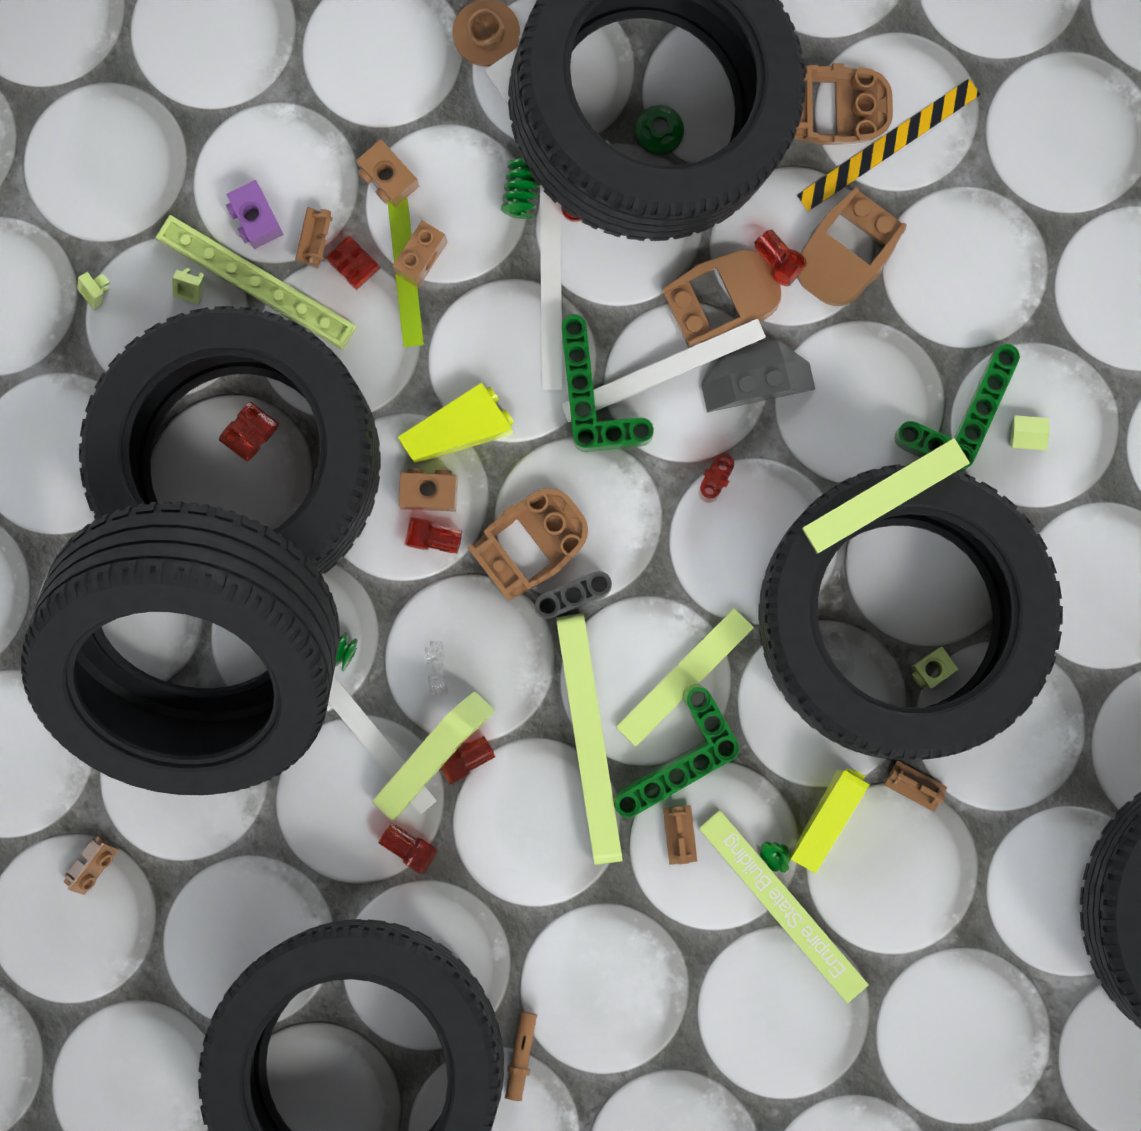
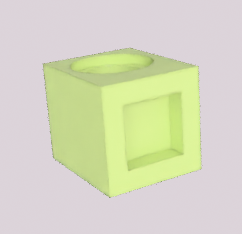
[910,646,958,690]

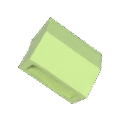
[1009,415,1049,451]

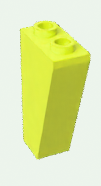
[398,382,514,464]
[789,768,870,874]

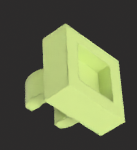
[172,268,204,304]
[77,272,110,310]

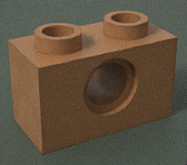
[356,139,420,207]
[392,220,448,288]
[398,468,458,512]

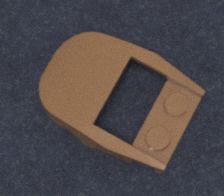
[794,63,893,145]
[795,187,907,306]
[662,250,781,348]
[468,488,588,601]

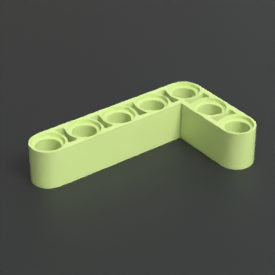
[372,691,495,821]

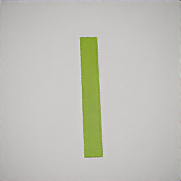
[388,199,424,348]

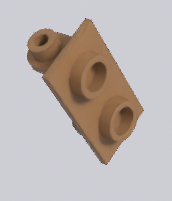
[295,207,333,268]
[884,760,947,812]
[663,805,697,865]
[63,836,119,895]

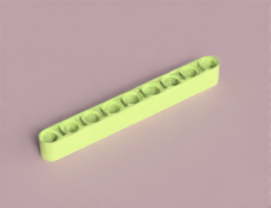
[556,613,623,865]

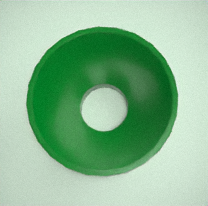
[635,105,684,155]

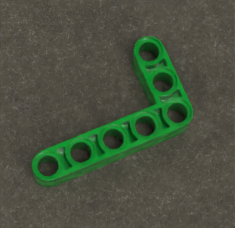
[562,314,654,452]
[894,344,1020,473]
[613,684,739,818]

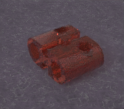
[325,235,381,291]
[219,402,279,462]
[698,453,735,503]

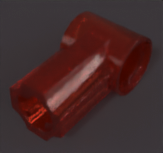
[754,229,807,286]
[404,517,463,554]
[440,736,496,785]
[378,823,438,875]

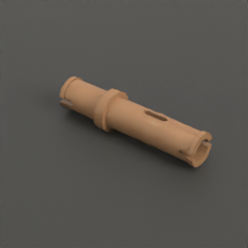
[504,1011,538,1101]

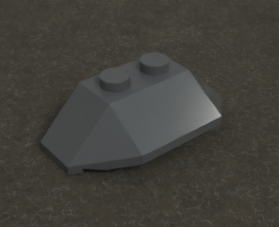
[701,339,815,413]

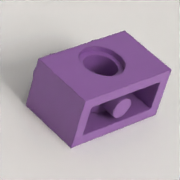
[226,180,284,249]

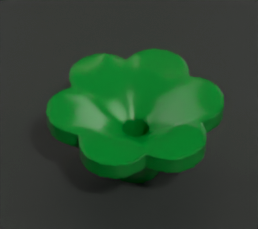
[760,841,790,873]

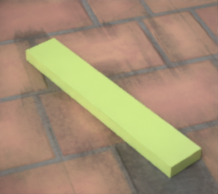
[802,438,970,554]
[616,608,754,747]

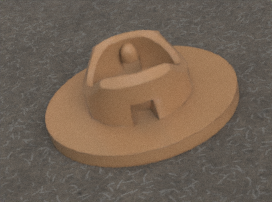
[453,0,520,66]

